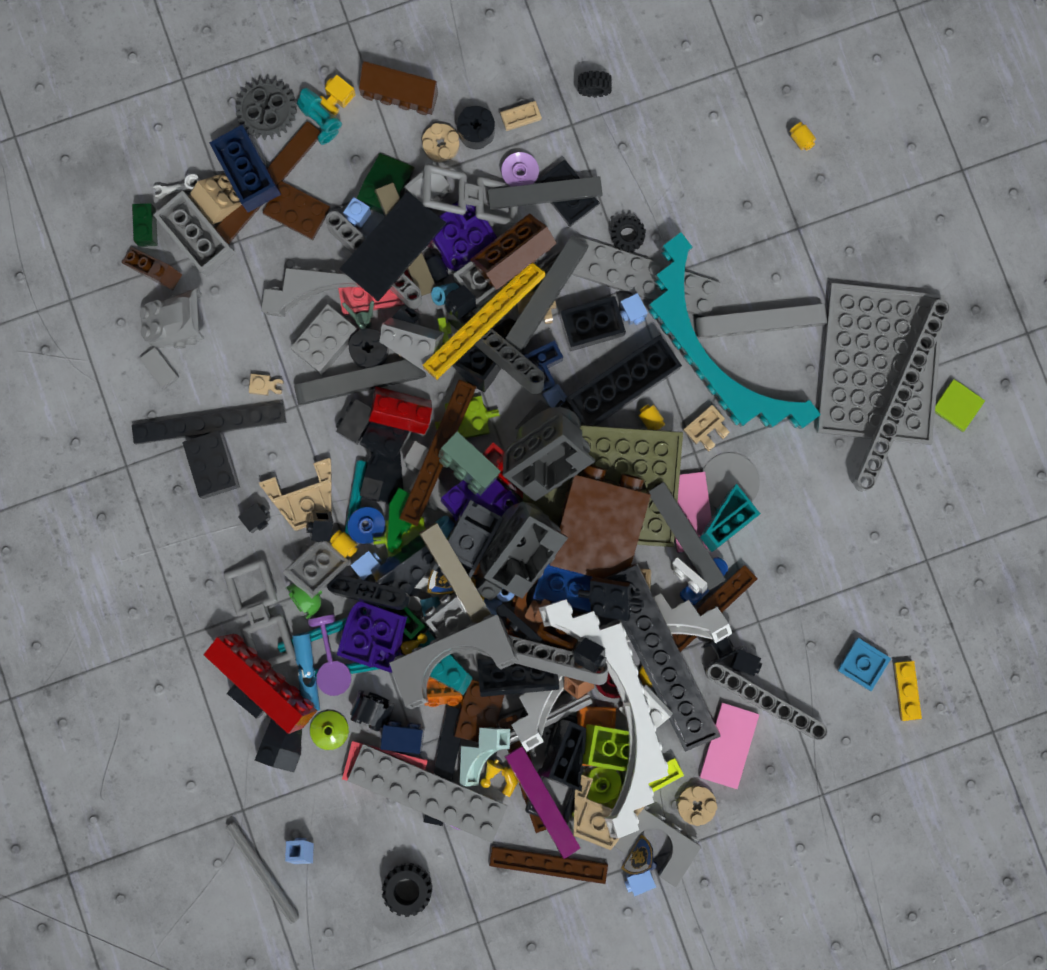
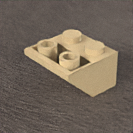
[189,173,242,224]

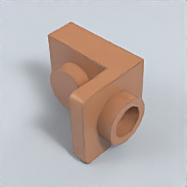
[525,599,551,625]

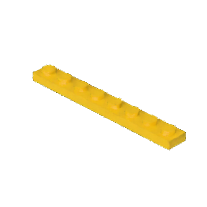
[422,263,545,380]

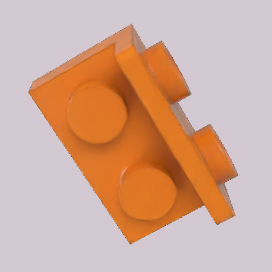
[424,677,463,707]

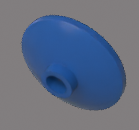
[347,507,385,544]

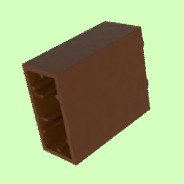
[549,465,651,578]

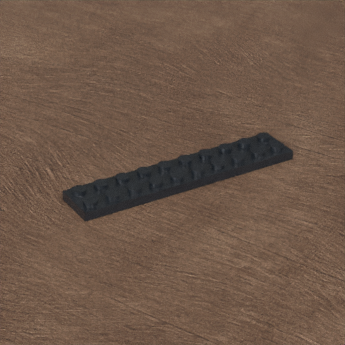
[603,563,721,752]

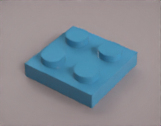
[837,638,891,692]

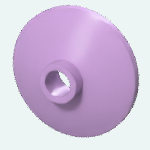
[501,152,539,187]

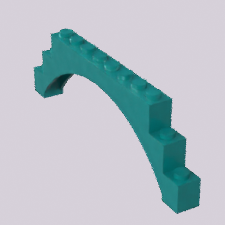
[648,232,821,429]

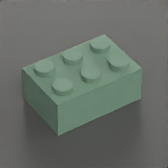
[438,432,501,496]

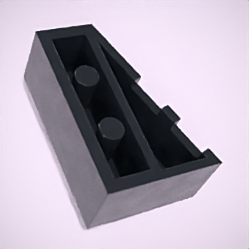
[371,535,434,595]
[539,720,586,792]

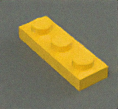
[893,661,922,721]

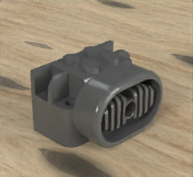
[503,407,595,501]
[479,502,568,598]

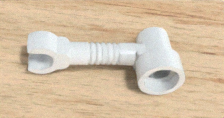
[153,174,201,199]

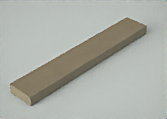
[375,183,436,296]
[419,523,492,623]

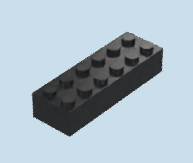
[565,334,682,426]

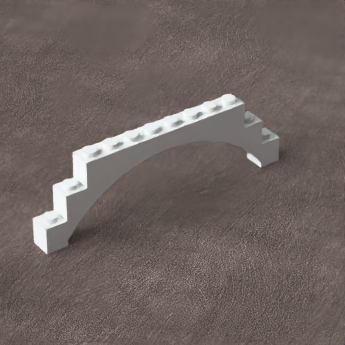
[512,593,732,752]
[539,599,669,839]

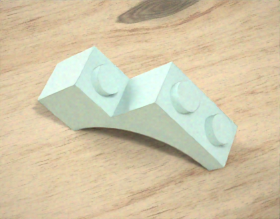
[460,727,510,786]

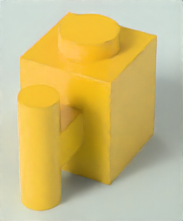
[320,75,356,116]

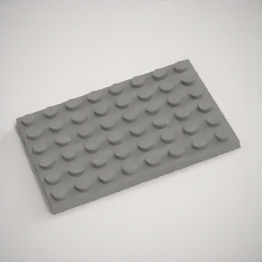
[817,283,945,445]

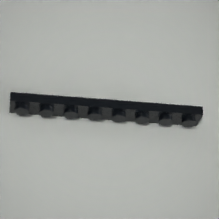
[131,403,287,445]

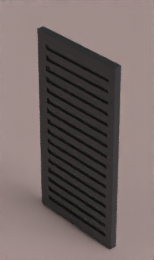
[340,192,447,302]

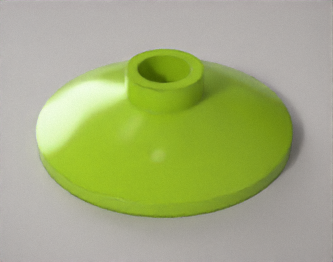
[310,711,349,750]
[586,767,622,804]

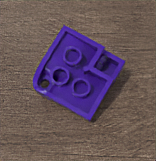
[433,200,497,271]
[440,479,519,521]
[337,601,407,673]

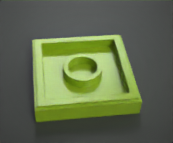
[935,379,985,432]

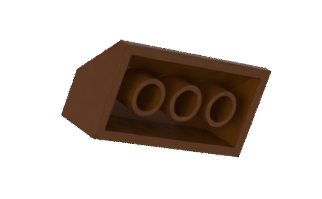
[359,61,438,115]
[470,213,557,290]

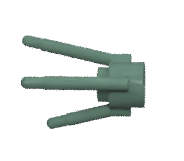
[342,301,374,329]

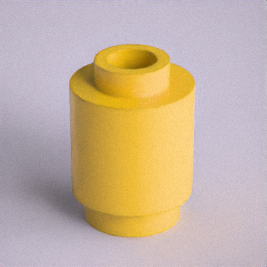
[789,122,816,151]
[639,404,665,430]
[329,530,358,558]

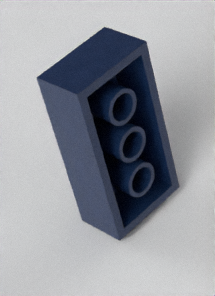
[209,125,281,212]

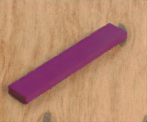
[504,746,580,859]

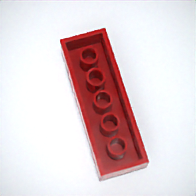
[203,633,318,734]

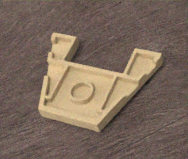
[259,458,332,531]
[574,774,645,850]

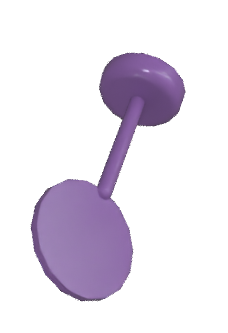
[308,614,351,696]

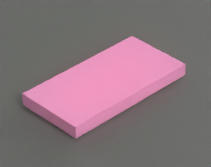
[675,472,712,553]
[699,702,760,789]

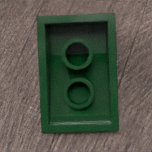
[356,153,415,215]

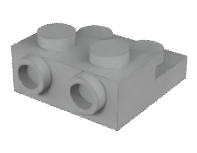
[423,593,472,640]

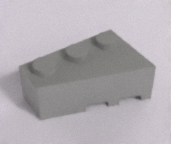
[379,317,444,375]

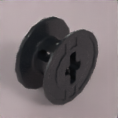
[701,629,745,664]

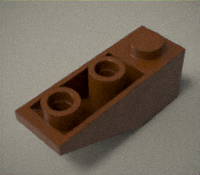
[122,247,182,291]

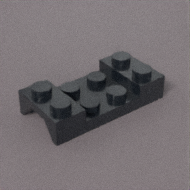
[429,498,504,579]

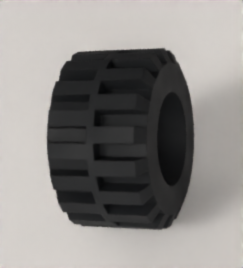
[382,863,433,917]

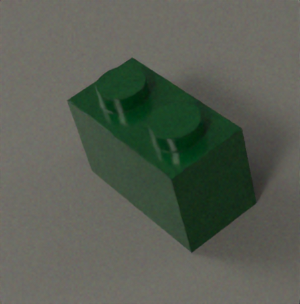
[132,203,158,247]

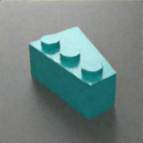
[700,484,761,552]
[419,630,473,695]

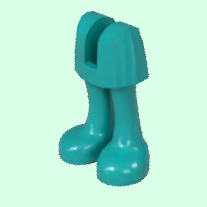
[296,88,342,145]

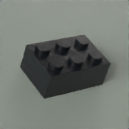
[559,296,626,352]
[182,431,240,499]

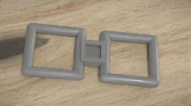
[423,164,518,226]
[224,559,295,666]

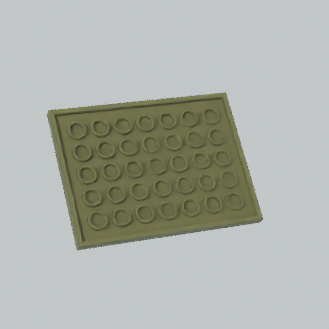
[523,425,683,547]

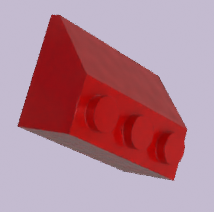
[369,386,432,435]

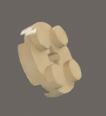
[422,123,460,162]
[678,786,717,826]

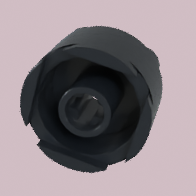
[457,106,495,150]
[349,329,389,369]
[350,690,395,731]

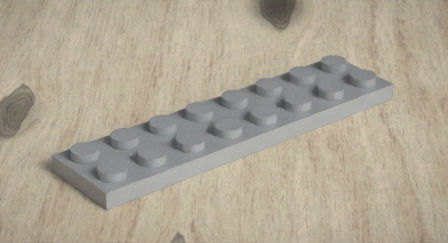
[572,236,720,317]
[347,744,508,843]

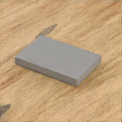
[283,541,350,599]

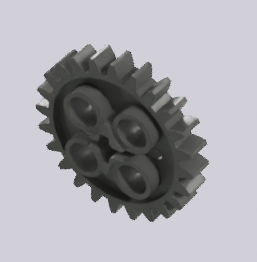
[235,78,297,140]

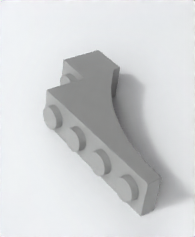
[261,266,360,317]
[403,441,454,521]

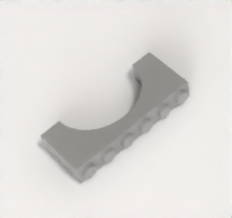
[389,614,519,709]

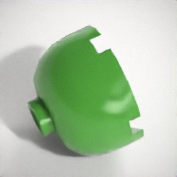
[285,583,322,619]

